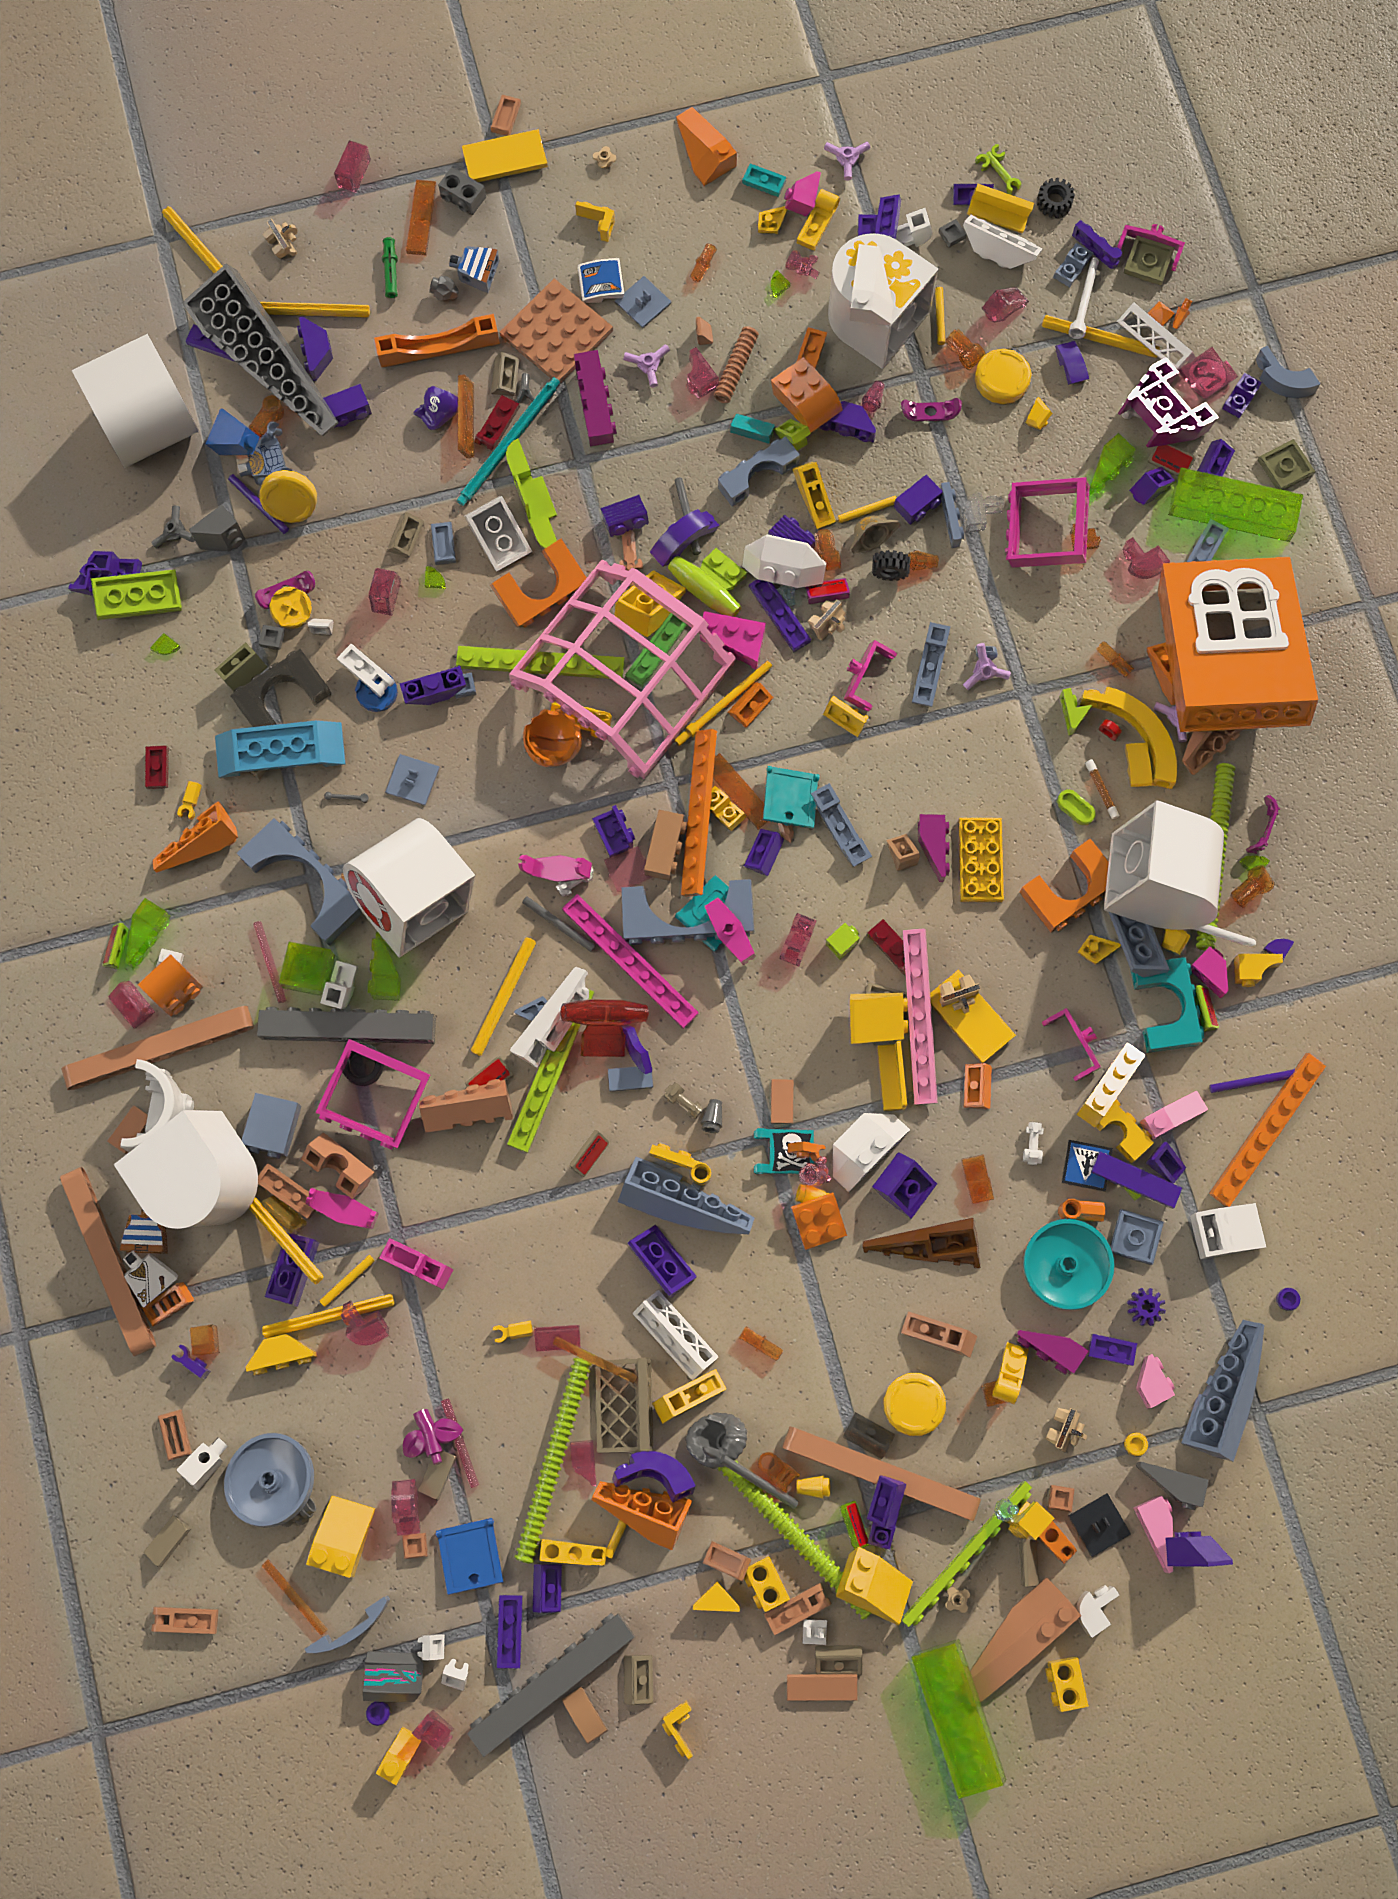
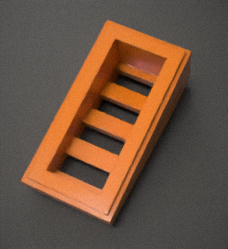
[141,1282,194,1326]

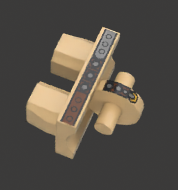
[263,219,298,259]
[808,600,846,641]
[939,975,981,1014]
[1046,1408,1087,1452]

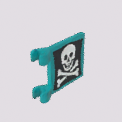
[754,1128,814,1174]

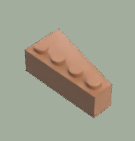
[419,1079,513,1132]

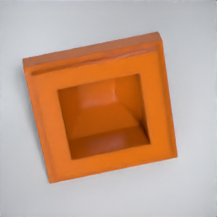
[1147,301,1175,326]

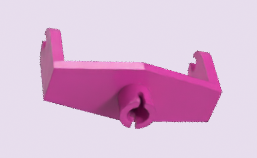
[1117,224,1185,271]
[844,640,897,711]
[518,855,592,882]
[705,898,756,965]
[1042,1008,1102,1082]
[305,1188,379,1229]

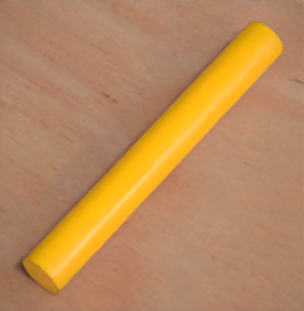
[935,287,945,345]
[837,496,897,523]
[319,1254,375,1307]
[606,1520,627,1559]

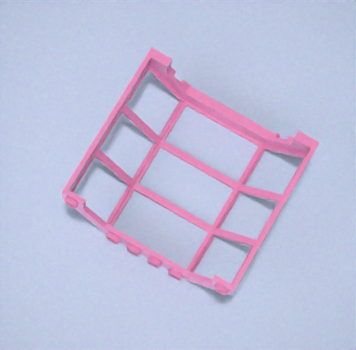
[509,560,736,779]

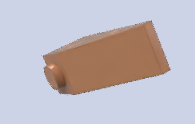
[901,1311,977,1358]

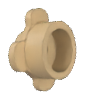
[593,146,616,168]
[945,1587,970,1613]

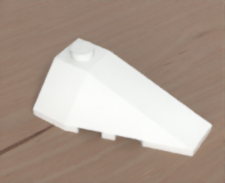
[849,244,893,326]

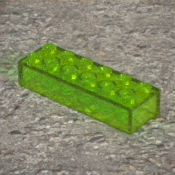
[1168,468,1303,542]
[911,1639,1007,1799]

